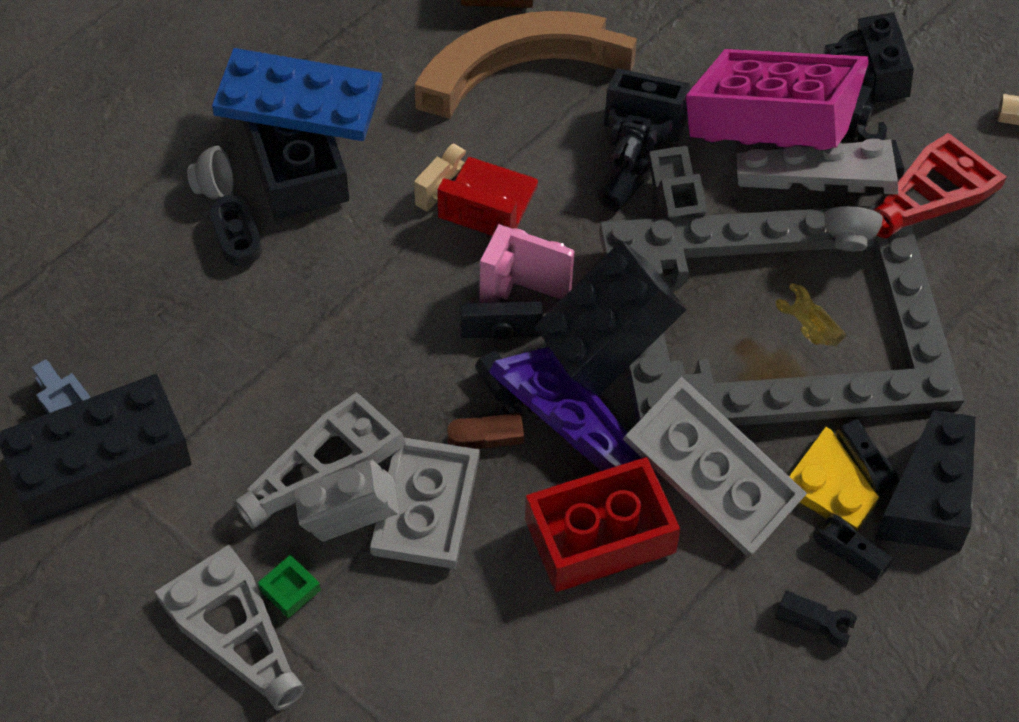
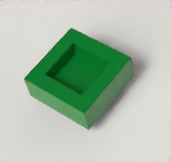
[257,555,321,618]

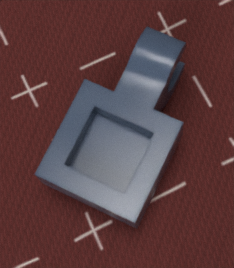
[31,359,91,414]

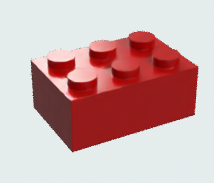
[525,457,680,593]

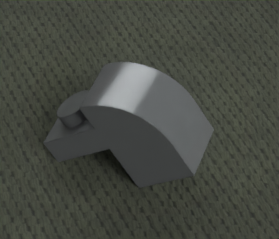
[647,146,707,221]

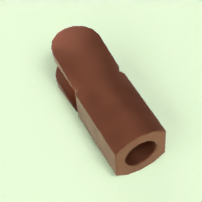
[447,413,524,449]

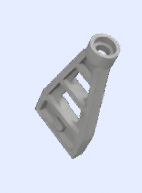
[234,392,406,529]
[155,545,305,710]

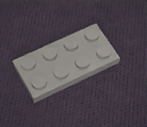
[623,376,807,557]

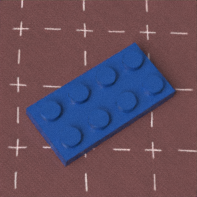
[212,48,383,141]

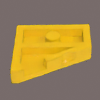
[789,427,879,532]

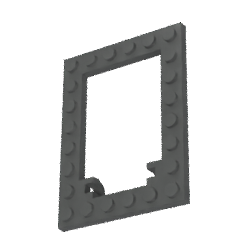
[599,205,964,426]

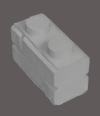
[294,459,399,542]

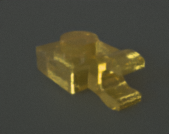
[775,283,847,347]

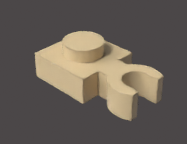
[414,143,466,212]

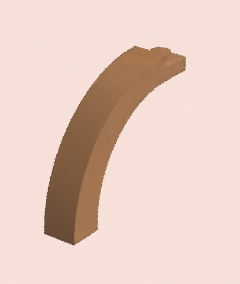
[415,11,637,119]

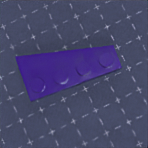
[489,347,642,471]

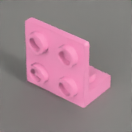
[480,224,574,303]

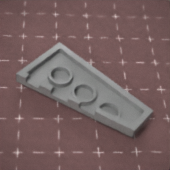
[737,139,898,194]

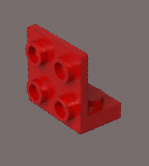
[437,157,538,236]

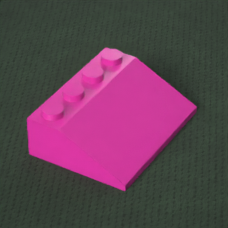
[686,49,868,150]

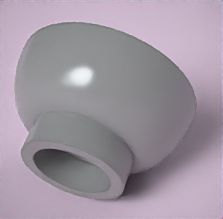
[187,146,235,201]
[824,206,883,252]

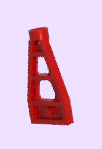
[873,133,1007,238]

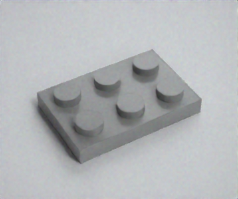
[370,438,480,569]

